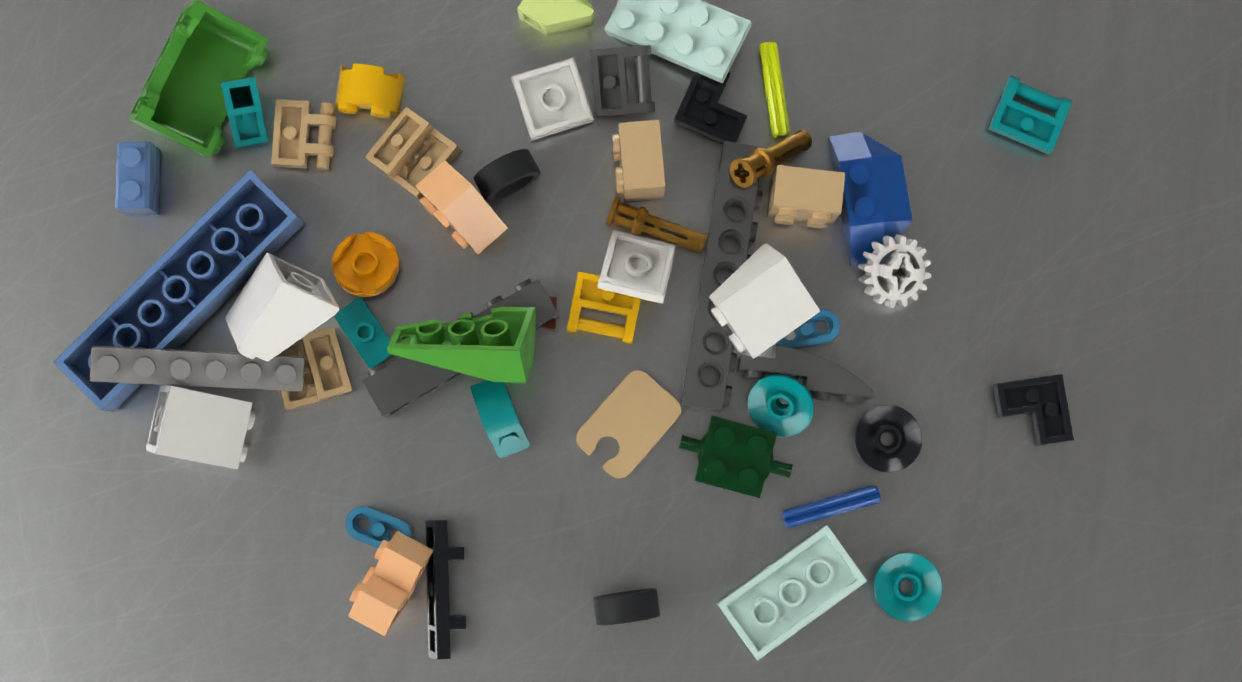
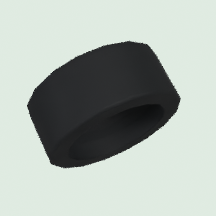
[473,149,541,203]
[593,588,660,625]

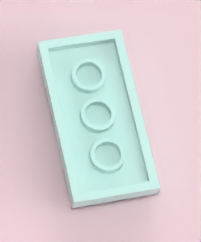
[604,0,751,83]
[716,525,867,661]

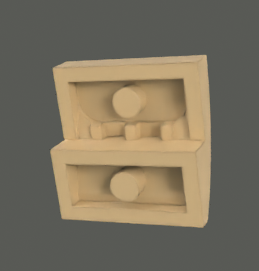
[365,107,462,200]
[278,326,352,412]

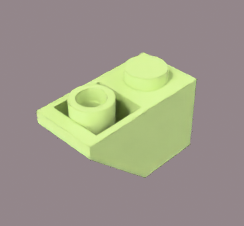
[517,0,595,35]

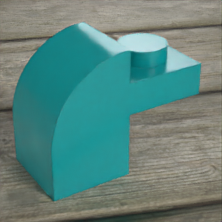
[221,76,268,148]
[470,380,530,459]

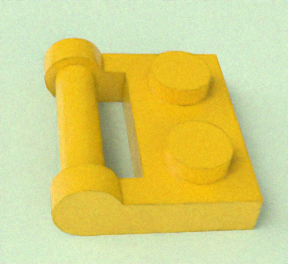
[567,271,641,344]

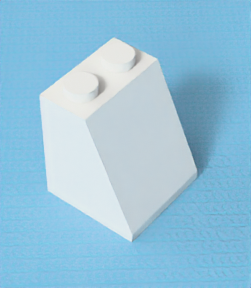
[709,243,820,359]
[225,252,340,362]
[146,385,255,469]

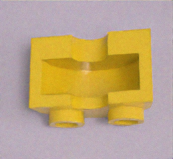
[335,63,405,119]

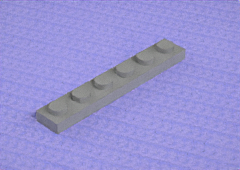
[90,345,304,391]

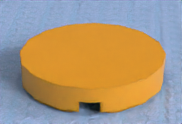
[332,232,399,297]

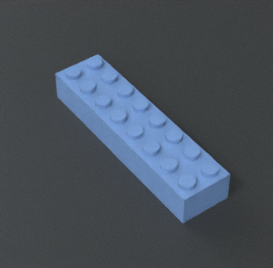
[53,170,305,412]

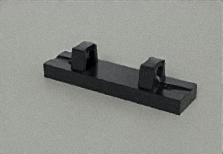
[425,520,466,660]

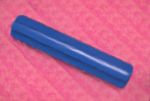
[782,485,881,528]

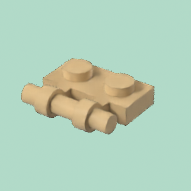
[271,99,336,170]

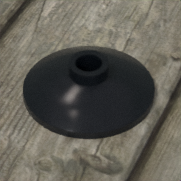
[854,405,922,473]

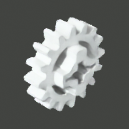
[858,234,932,308]

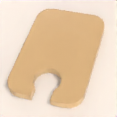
[576,370,681,479]

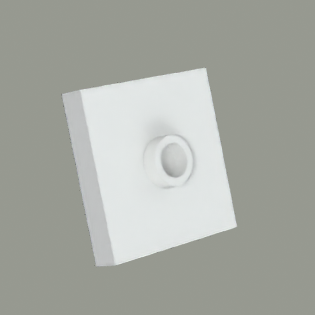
[511,57,594,141]
[597,230,677,304]

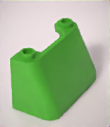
[128,0,269,158]

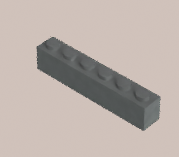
[362,279,560,418]

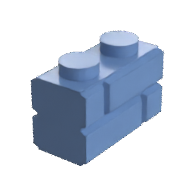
[115,141,161,215]

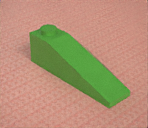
[387,307,536,383]

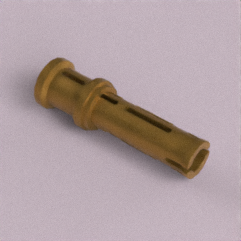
[730,130,812,188]
[605,197,707,254]

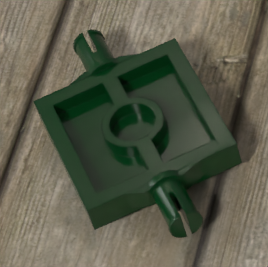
[679,415,793,498]

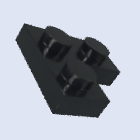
[674,72,748,143]
[993,374,1074,446]

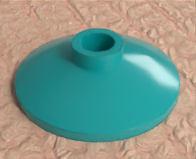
[748,374,814,437]
[874,553,942,622]

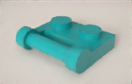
[988,75,1072,154]

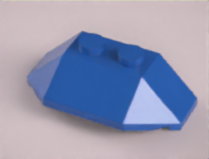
[828,132,913,266]

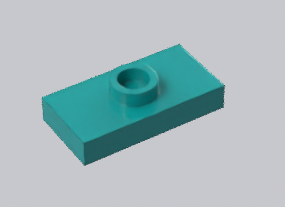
[334,297,394,370]

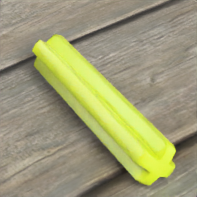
[759,41,790,138]

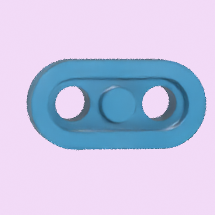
[776,309,840,349]
[346,506,413,548]

